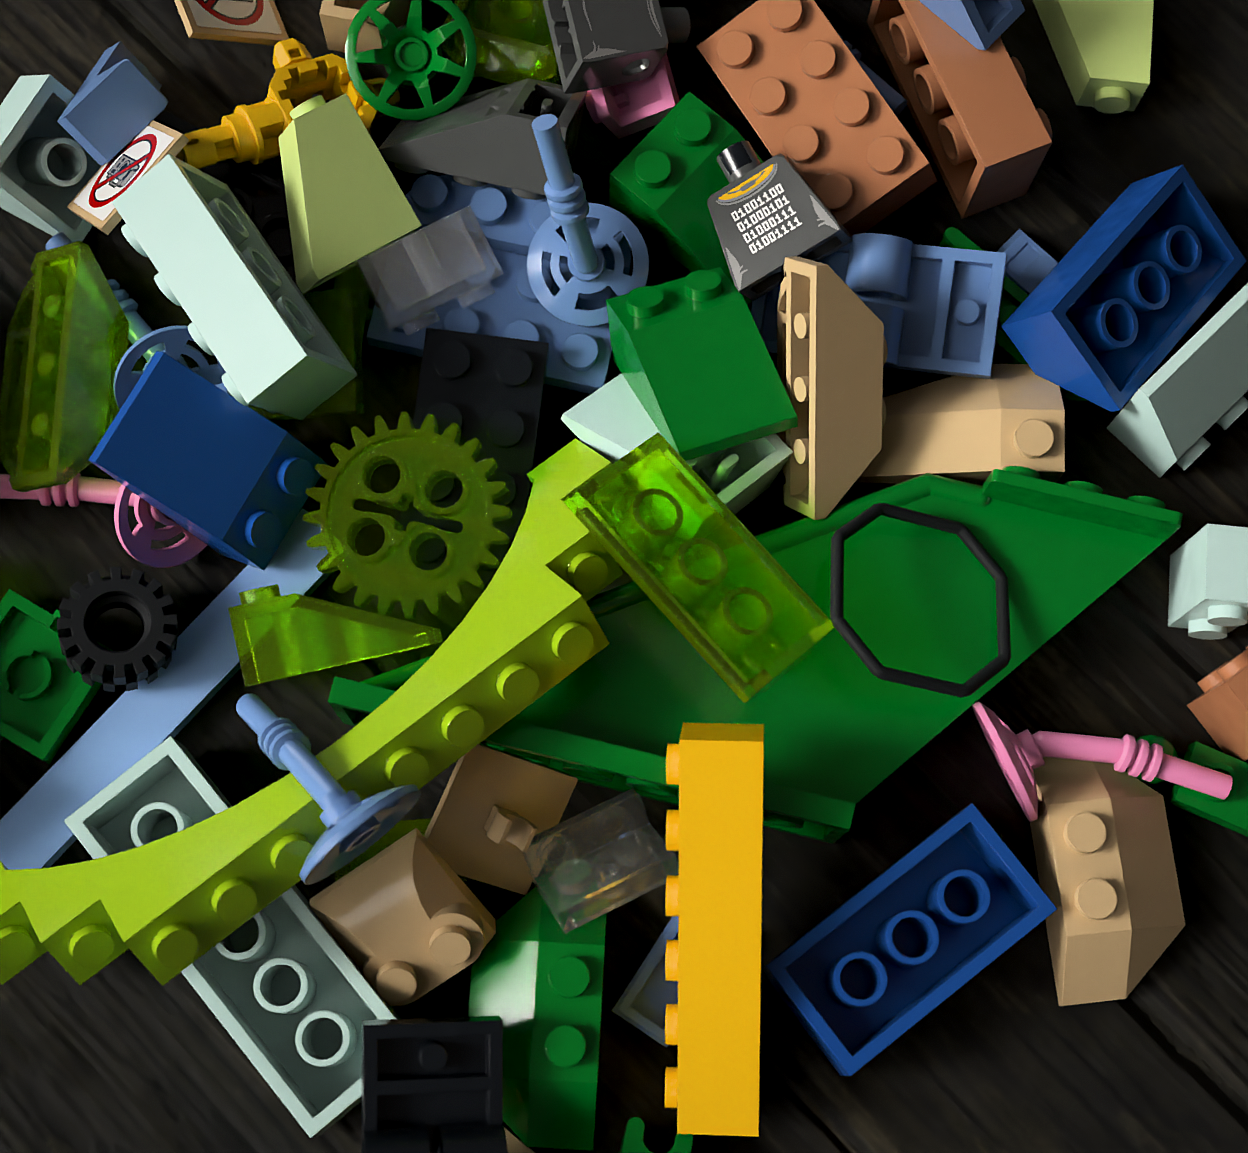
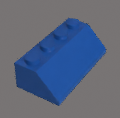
[1001,165,1246,412]

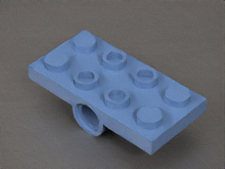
[751,233,1007,379]

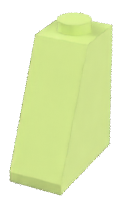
[1033,0,1154,114]
[278,93,422,294]

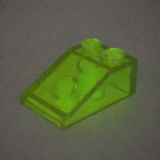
[228,584,443,687]

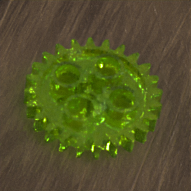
[303,412,512,620]

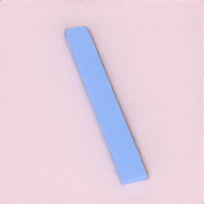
[0,508,351,870]

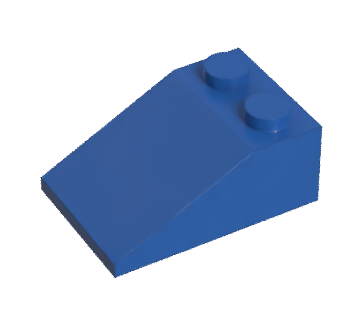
[88,351,328,571]

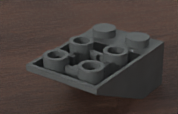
[378,78,587,200]

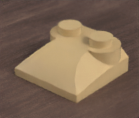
[309,827,496,1006]

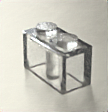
[356,205,504,336]

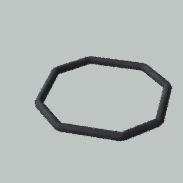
[830,503,1011,697]

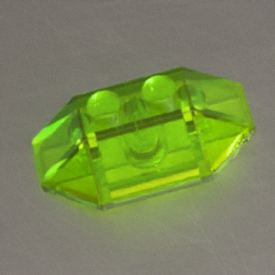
[0,241,129,492]

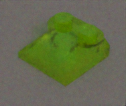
[441,0,560,84]

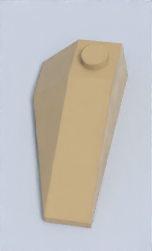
[855,364,1065,485]

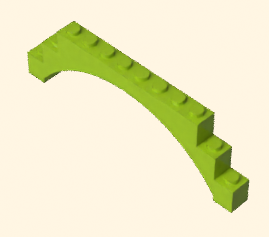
[0,438,636,986]

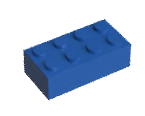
[761,803,1057,1076]

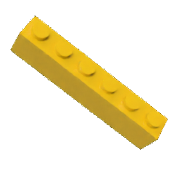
[665,723,765,1137]

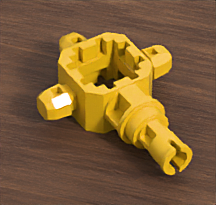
[175,38,400,169]

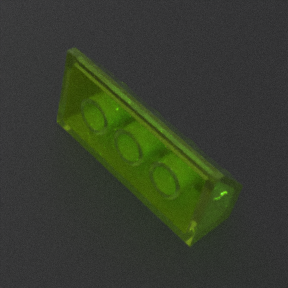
[564,432,835,704]

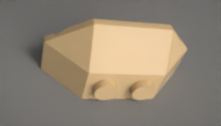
[777,256,888,520]
[1030,757,1186,1006]

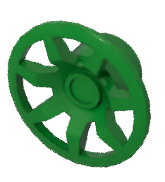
[345,0,477,121]

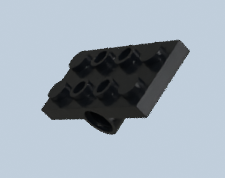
[361,1015,508,1153]

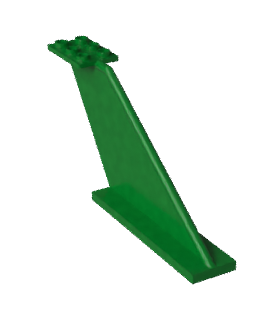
[328,466,1183,844]

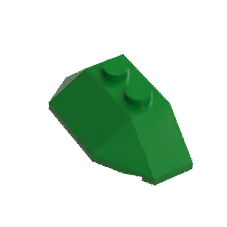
[468,880,608,1151]

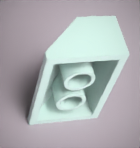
[1107,283,1248,478]

